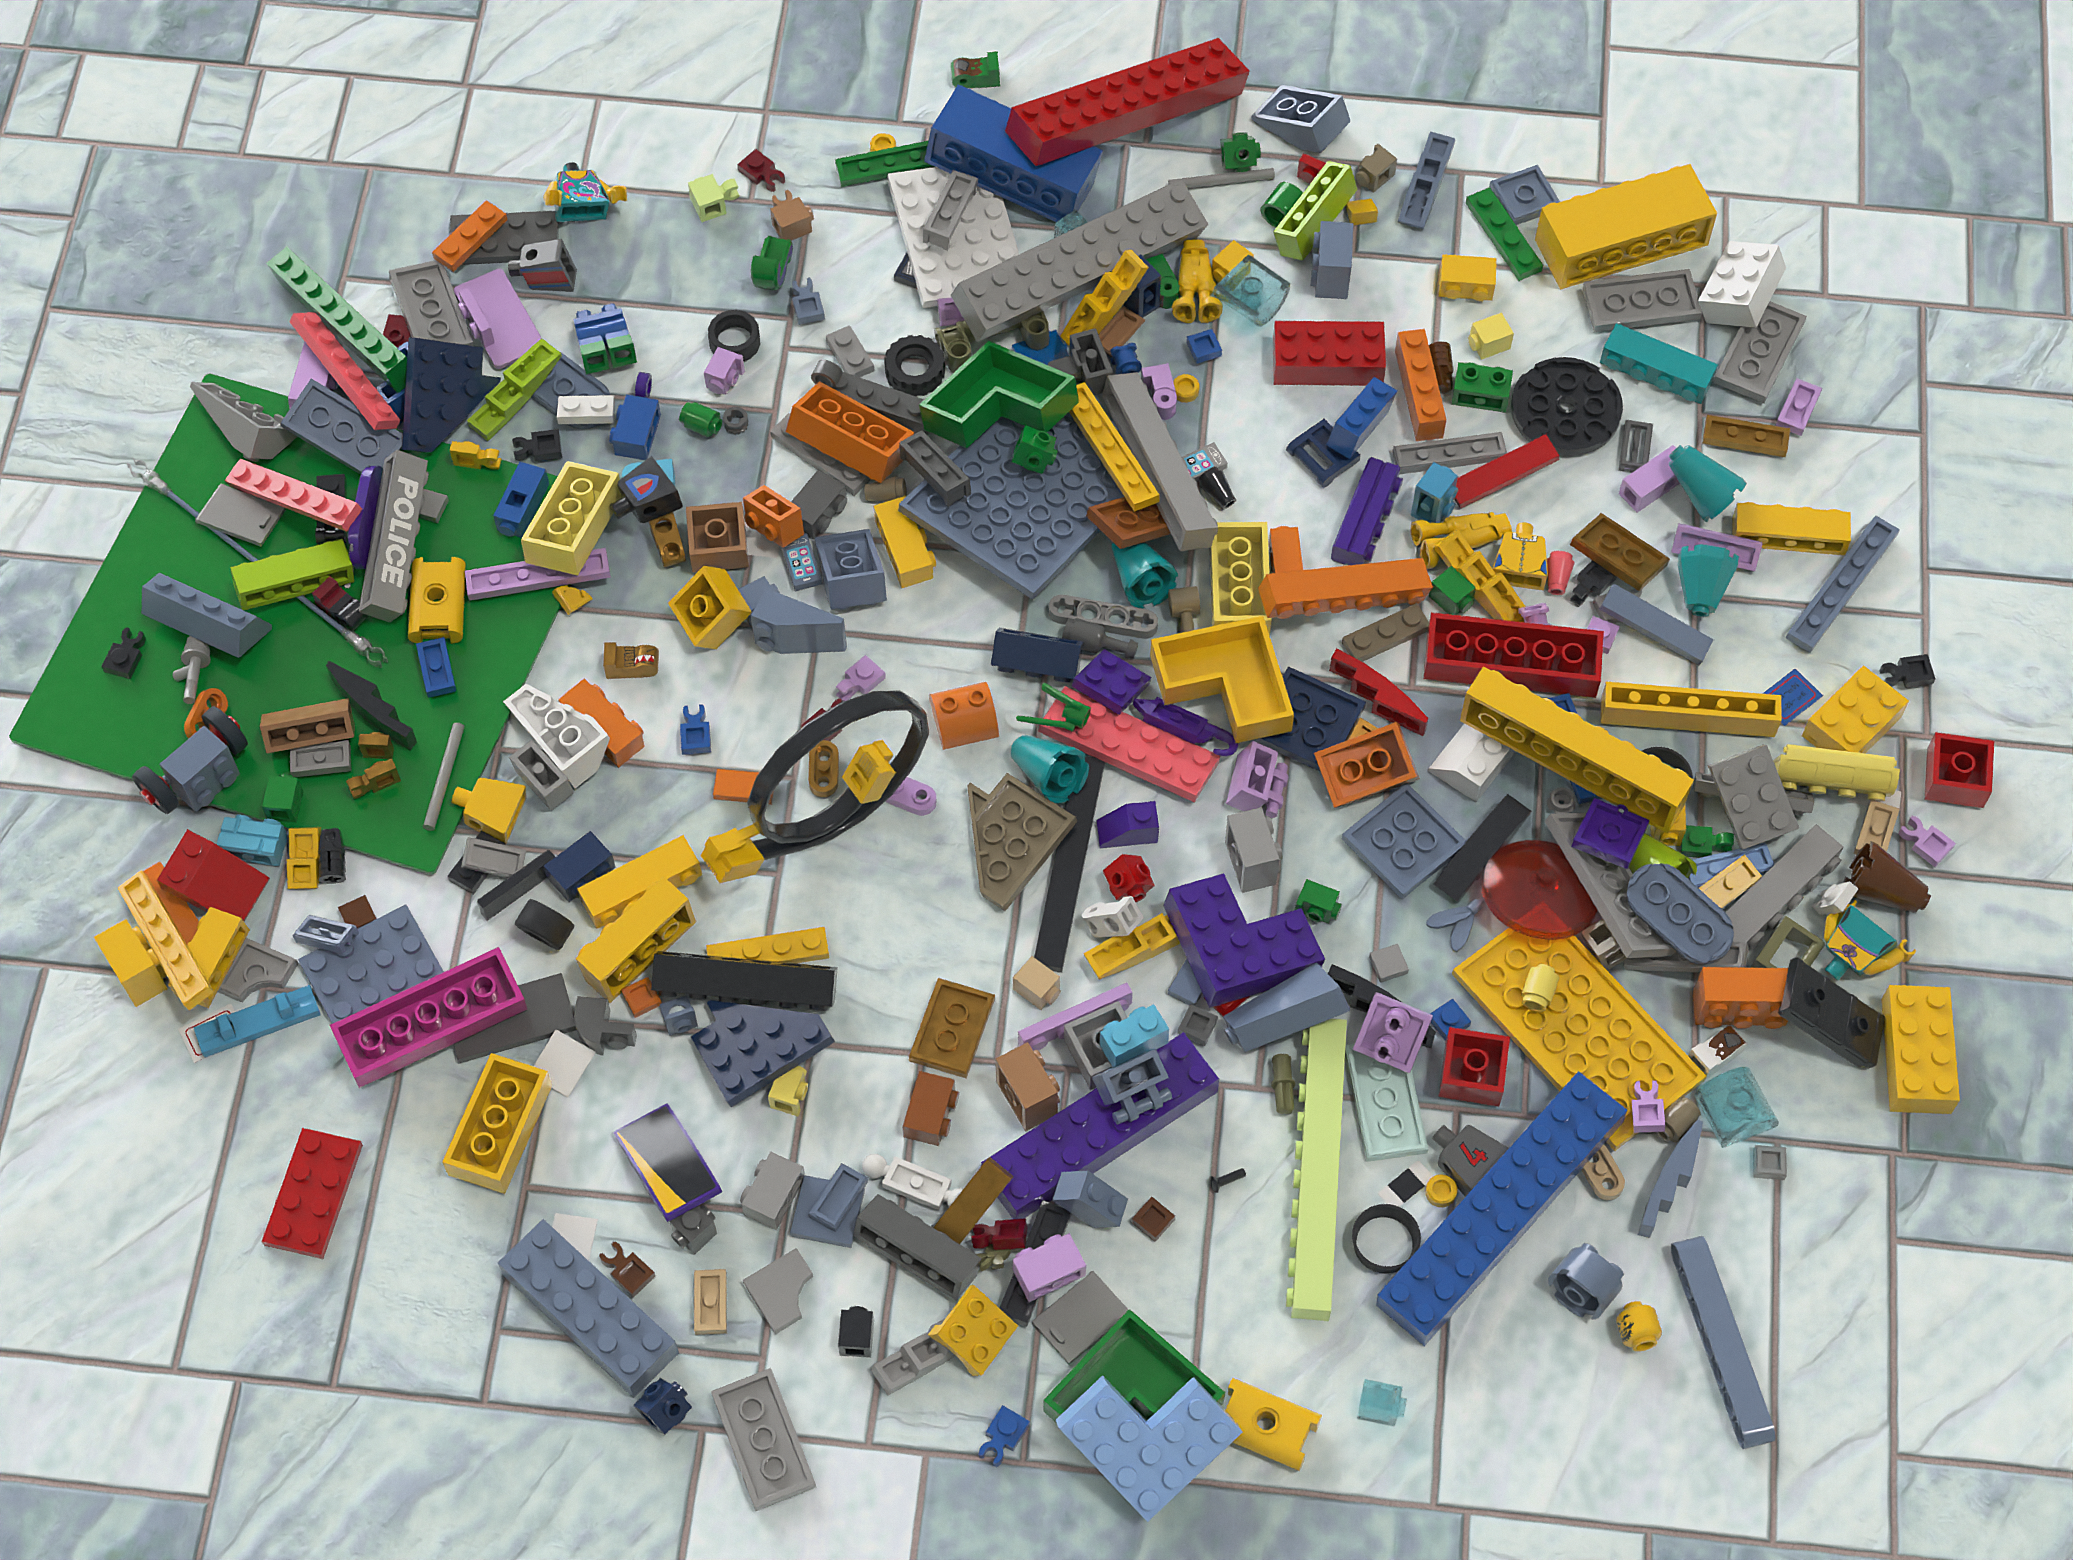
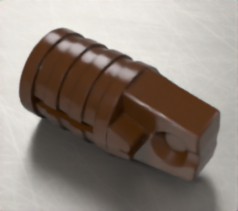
[1429,341,1454,394]

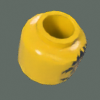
[1616,1301,1662,1351]

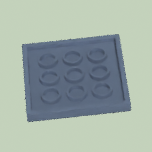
[298,904,444,1024]

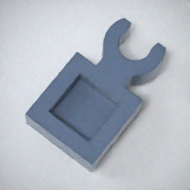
[792,277,825,325]

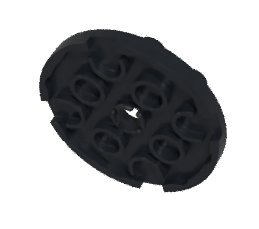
[1511,357,1623,456]

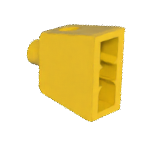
[452,778,526,844]

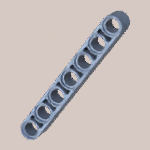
[1671,1236,1776,1449]

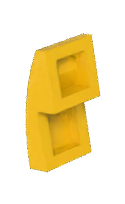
[286,827,321,889]

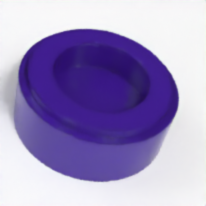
[635,372,652,398]

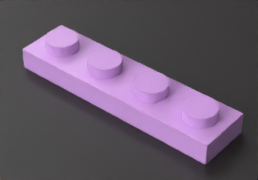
[1018,982,1132,1051]

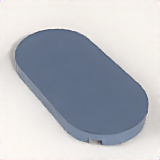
[531,351,610,429]
[1627,863,1734,964]

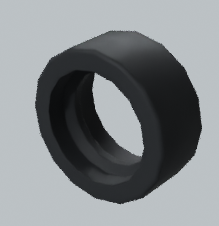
[708,310,761,361]

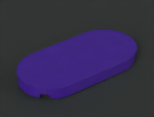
[348,465,383,569]

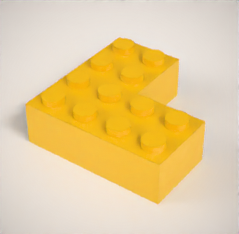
[1150,616,1294,743]

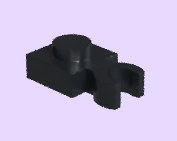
[512,429,563,462]
[101,627,146,679]
[1879,654,1936,688]

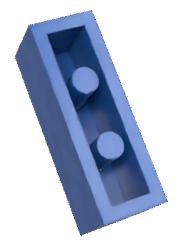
[1327,377,1397,459]

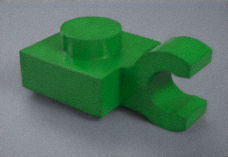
[1681,825,1734,858]

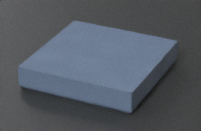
[1489,165,1560,225]
[790,1175,865,1248]

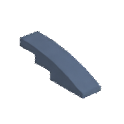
[1398,131,1456,230]
[1638,1120,1703,1238]

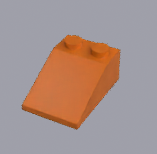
[1314,722,1420,808]

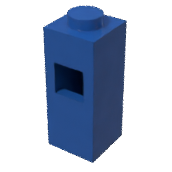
[493,461,549,538]

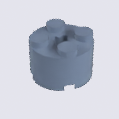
[1548,1243,1624,1320]

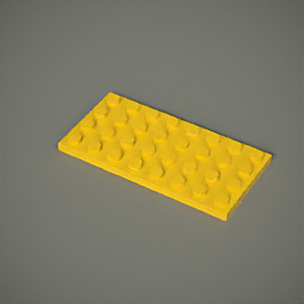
[1452,902,1707,1151]

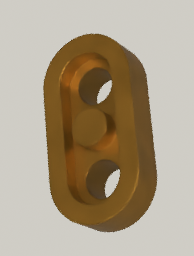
[808,740,839,797]

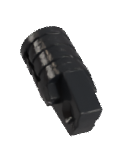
[318,828,346,884]

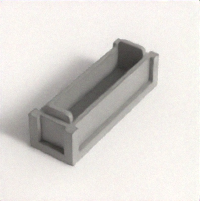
[923,170,978,251]

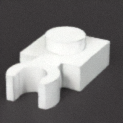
[1811,881,1858,915]

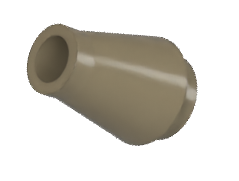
[864,476,907,502]

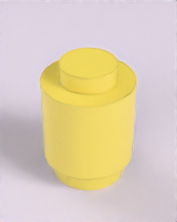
[1521,964,1559,1012]

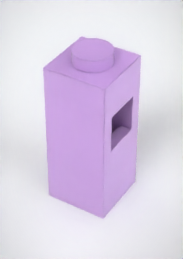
[1619,445,1680,513]

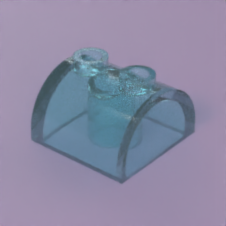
[1213,254,1291,327]
[1694,1067,1779,1148]

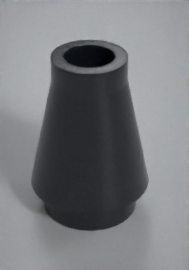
[1198,466,1237,509]

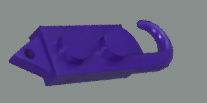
[1133,697,1238,757]

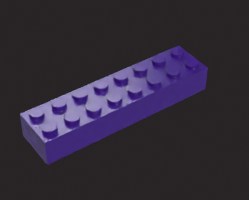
[981,1032,1219,1219]

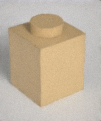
[1013,956,1061,1010]

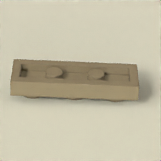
[1342,603,1429,662]

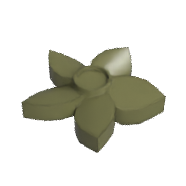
[976,1244,1011,1271]

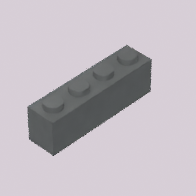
[853,1194,982,1301]

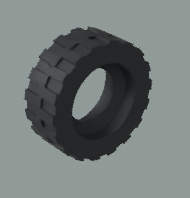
[884,335,945,397]

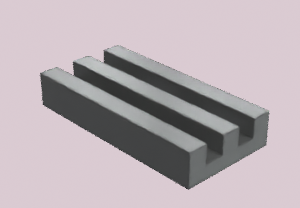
[1618,420,1653,473]

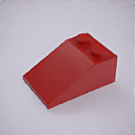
[157,829,270,922]

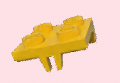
[928,1285,1018,1376]

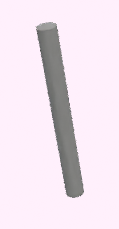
[1168,168,1275,188]
[423,723,464,831]

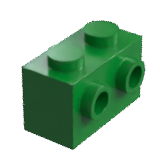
[1451,362,1513,413]

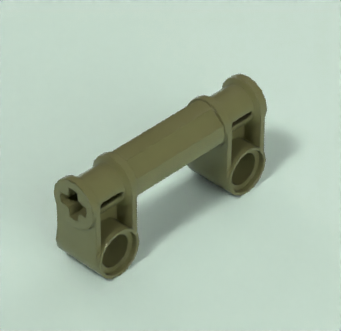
[934,311,1050,373]

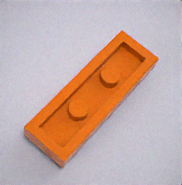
[432,200,508,272]

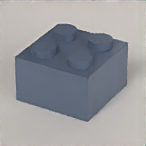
[1310,221,1353,299]

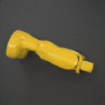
[1172,240,1223,323]
[1410,512,1512,569]

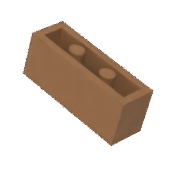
[260,698,355,753]

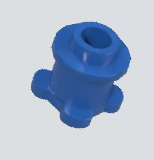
[1110,343,1142,375]

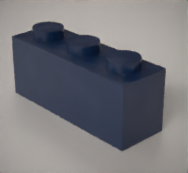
[991,627,1084,683]

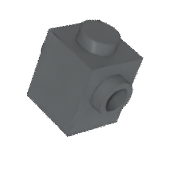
[670,1205,717,1255]

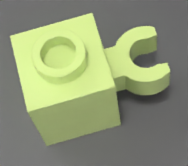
[688,174,740,222]

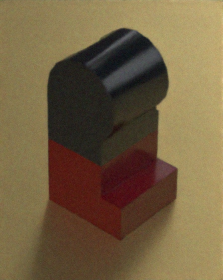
[312,576,369,632]

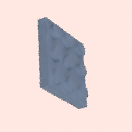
[1341,783,1467,899]

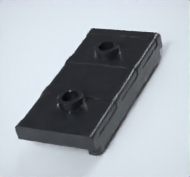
[1778,957,1885,1069]

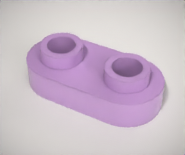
[886,777,937,816]

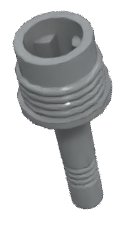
[173,636,211,704]

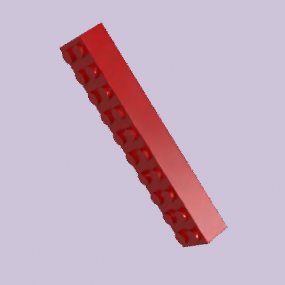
[1005,38,1250,166]

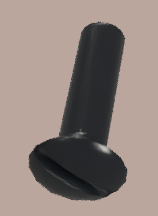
[1209,1168,1246,1193]

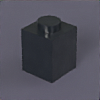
[838,1306,874,1358]

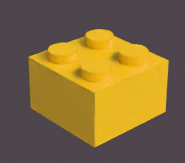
[668,566,752,649]
[94,919,168,1007]

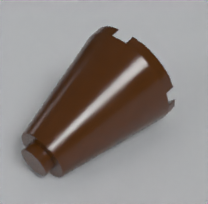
[1843,841,1931,913]

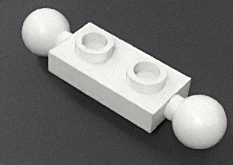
[862,1154,963,1210]

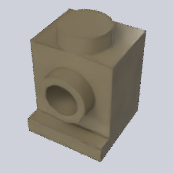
[1355,144,1397,193]
[1581,919,1627,971]

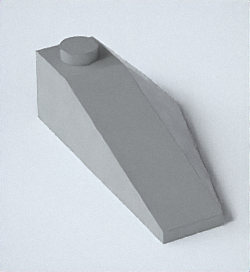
[190,382,298,462]

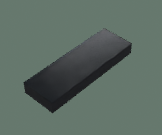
[477,850,555,921]

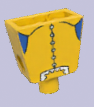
[1493,522,1548,591]

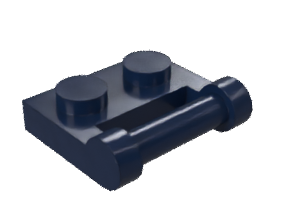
[1286,419,1361,488]

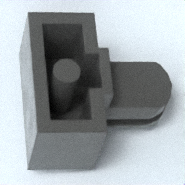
[1048,328,1113,395]

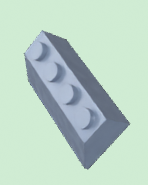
[141,573,272,658]

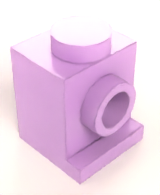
[704,347,745,395]

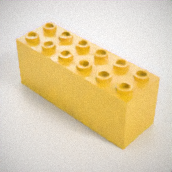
[1535,164,1717,290]

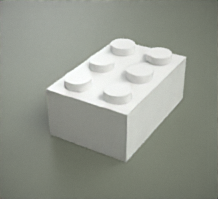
[1698,241,1786,328]

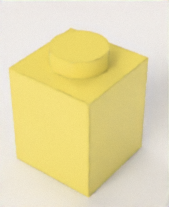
[1468,313,1514,360]

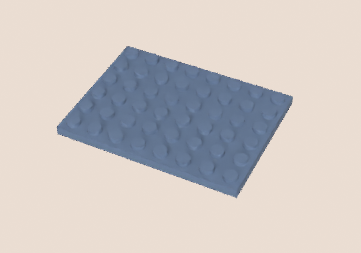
[898,412,1125,600]

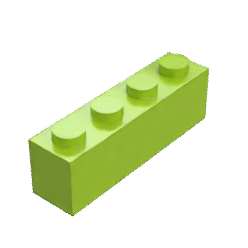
[1273,161,1358,261]
[230,539,354,610]

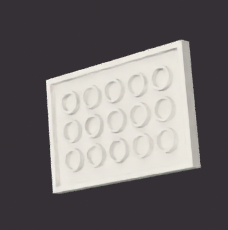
[887,167,1019,308]

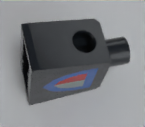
[610,456,683,523]

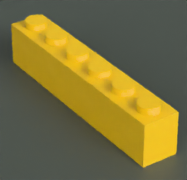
[1600,682,1782,737]

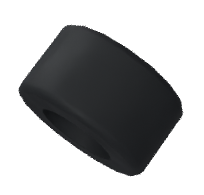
[515,899,575,950]

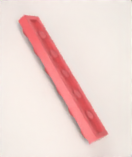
[289,312,400,430]
[225,458,362,532]

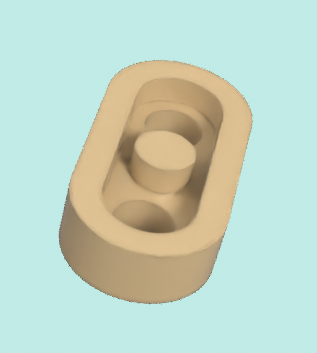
[1582,1145,1625,1200]

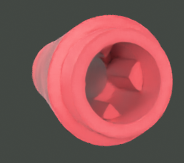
[1547,551,1575,595]

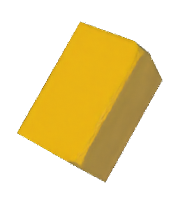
[1345,199,1378,225]

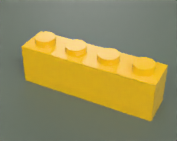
[1732,502,1851,555]
[577,835,702,929]

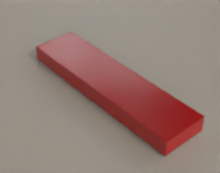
[1454,434,1559,509]

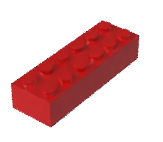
[1423,612,1604,698]

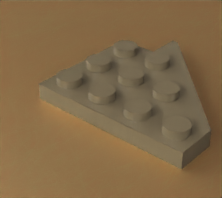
[967,773,1077,911]

